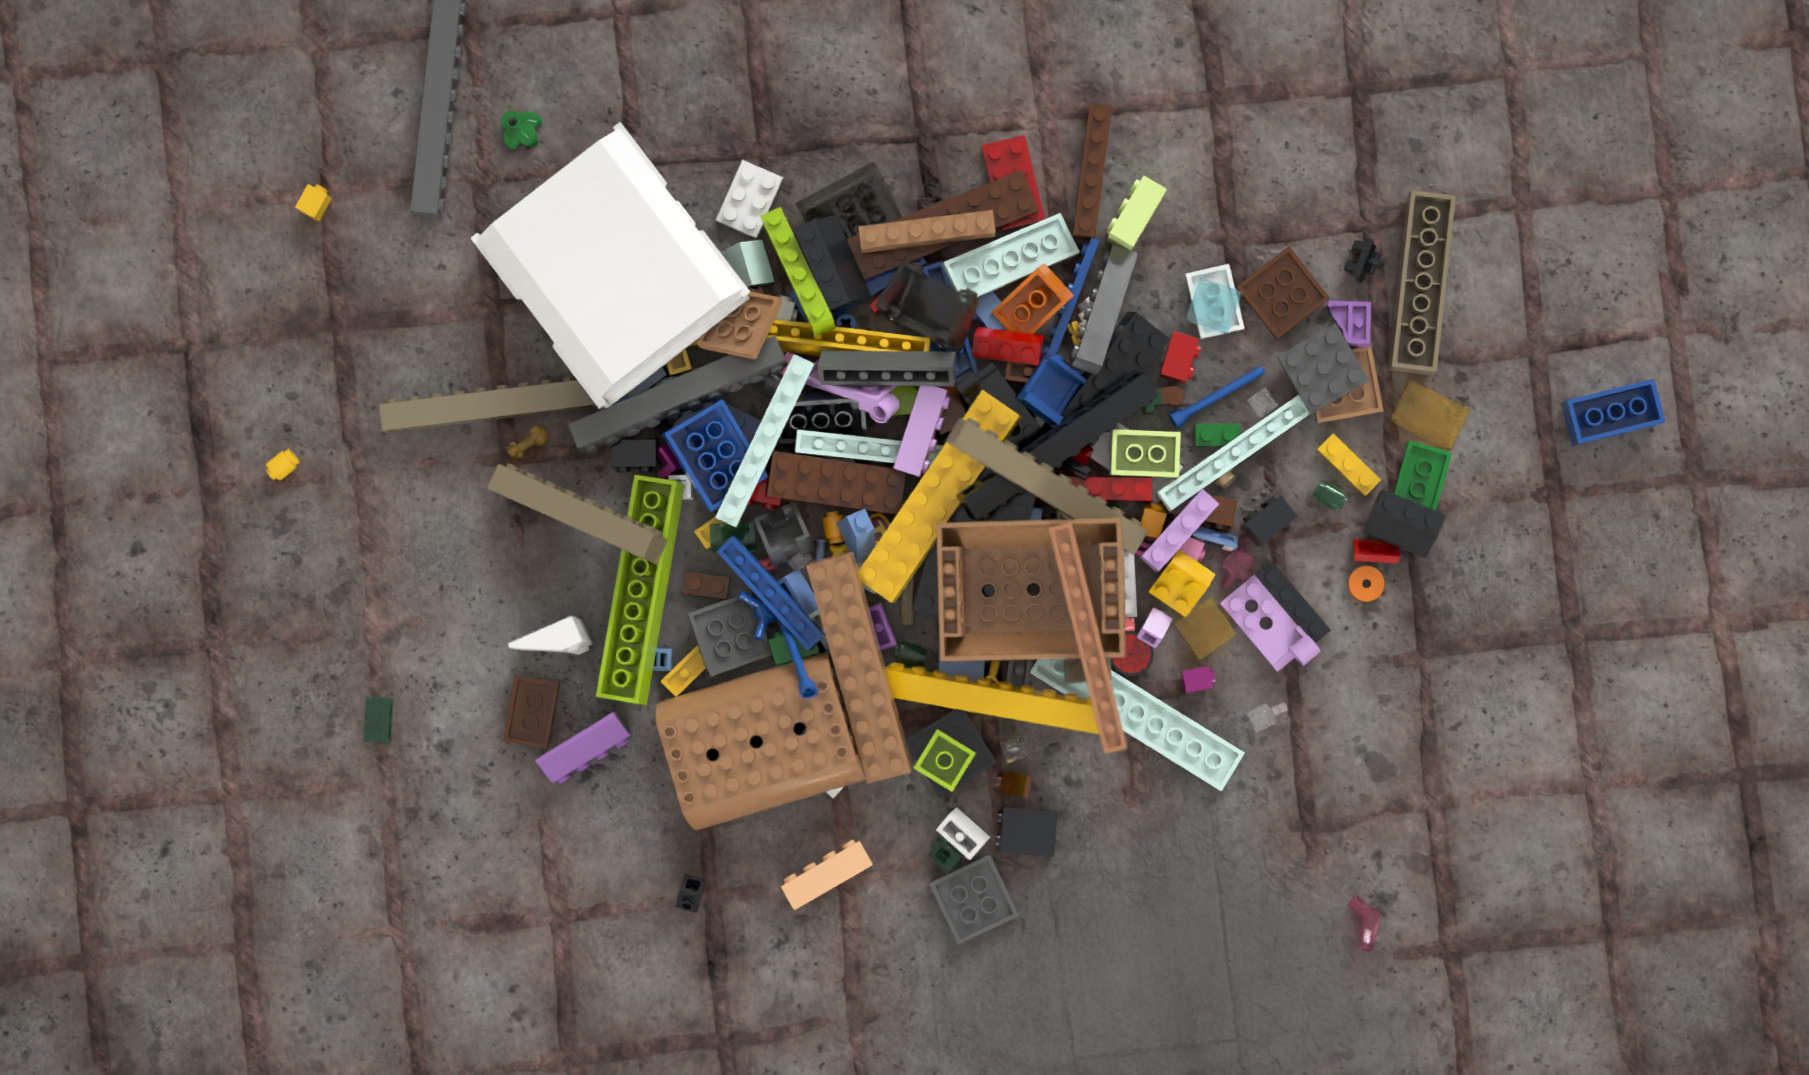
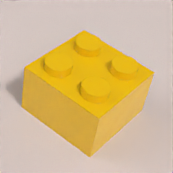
[1149,549,1216,617]

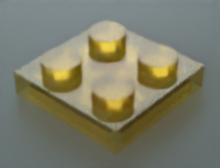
[1174,598,1236,660]

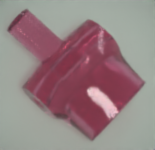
[1221,547,1257,590]

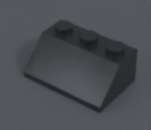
[1362,490,1446,559]

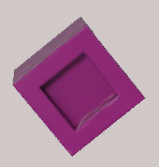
[657,444,681,479]

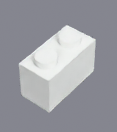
[936,808,990,860]

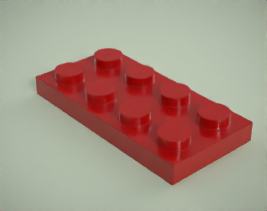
[981,135,1045,232]

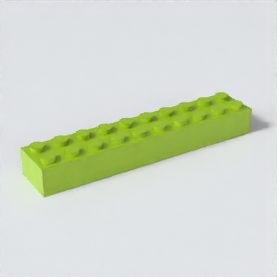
[596,475,685,705]

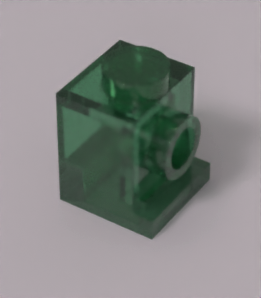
[928,837,966,874]

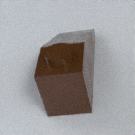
[996,770,1032,798]

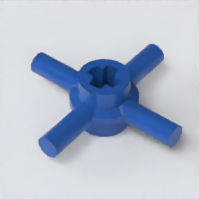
[738,579,778,641]

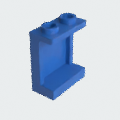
[1016,354,1087,425]

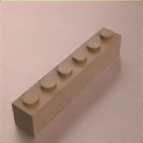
[859,210,996,253]

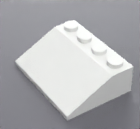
[508,616,593,655]

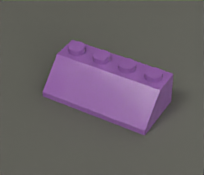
[535,712,632,784]

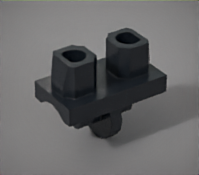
[1344,238,1384,283]

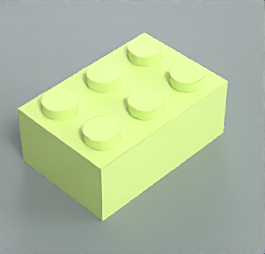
[1106,176,1167,251]
[1109,429,1181,479]

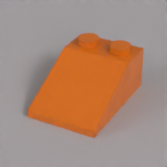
[991,263,1074,334]

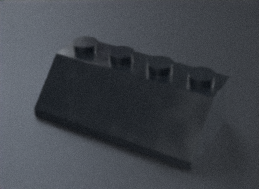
[794,215,872,314]

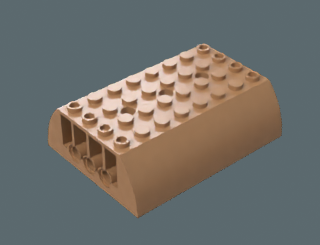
[937,518,1126,661]
[656,650,866,831]

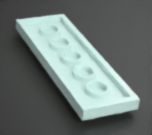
[942,213,1080,305]

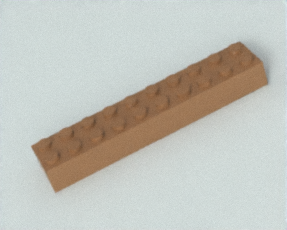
[806,551,913,784]

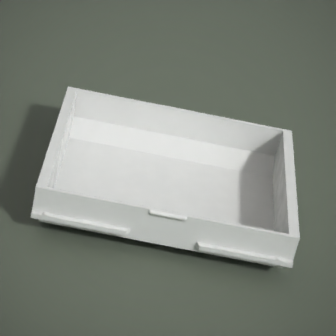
[471,122,751,409]

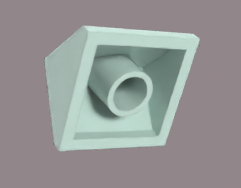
[720,240,775,289]

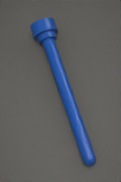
[1168,366,1265,429]
[777,618,818,699]

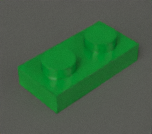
[1194,423,1240,447]

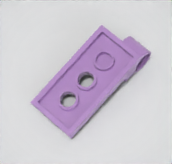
[805,358,900,423]
[1219,575,1321,672]

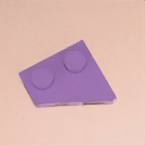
[1327,301,1371,347]

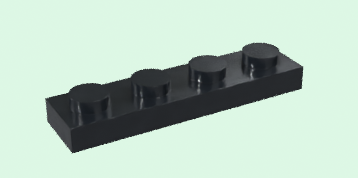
[1256,562,1331,643]

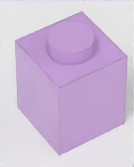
[1136,607,1173,648]

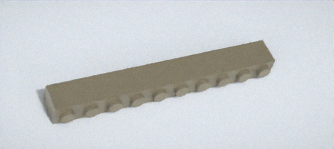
[379,377,597,433]
[946,418,1148,555]

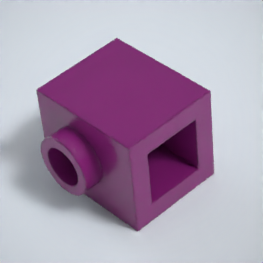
[1180,666,1216,693]

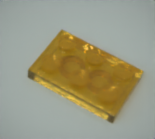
[1390,380,1470,450]

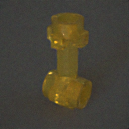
[507,424,549,459]

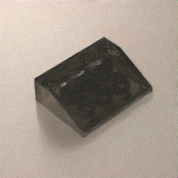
[795,162,902,239]

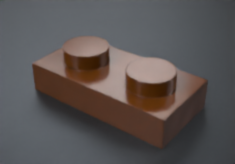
[682,571,730,600]

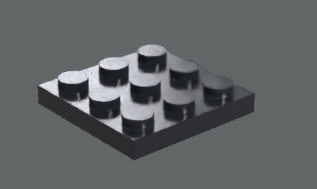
[906,709,997,798]

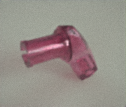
[1347,894,1380,952]

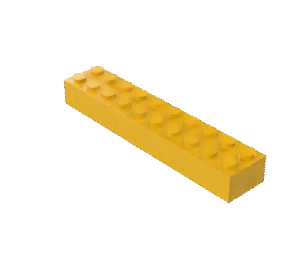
[859,390,1022,603]

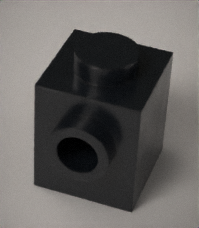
[676,873,707,913]

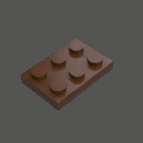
[503,675,560,749]

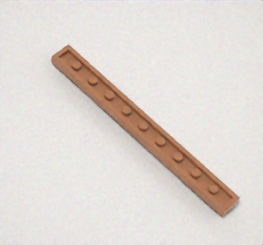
[1049,522,1127,754]

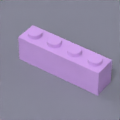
[894,386,951,478]
[1140,489,1219,573]

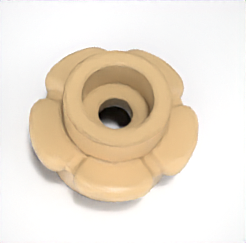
[1216,469,1236,489]

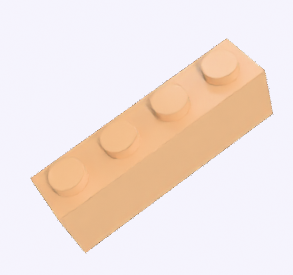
[781,839,873,910]

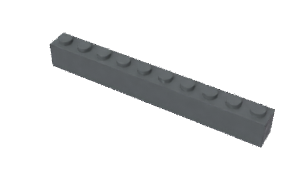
[410,0,467,218]
[568,335,788,454]

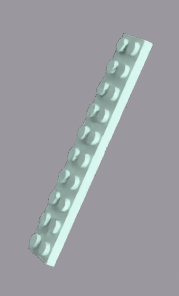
[1030,659,1245,791]

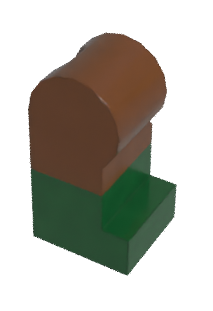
[1143,386,1185,415]

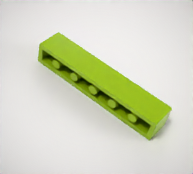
[760,207,836,337]

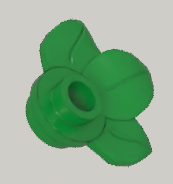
[501,111,543,151]

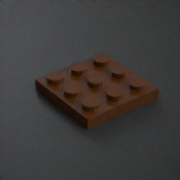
[1236,246,1330,340]

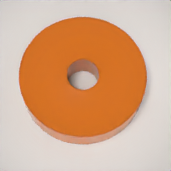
[1347,566,1385,602]

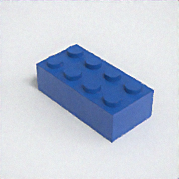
[1561,379,1666,446]

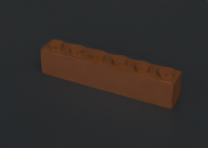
[1072,103,1112,241]

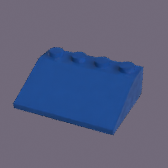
[662,399,769,512]

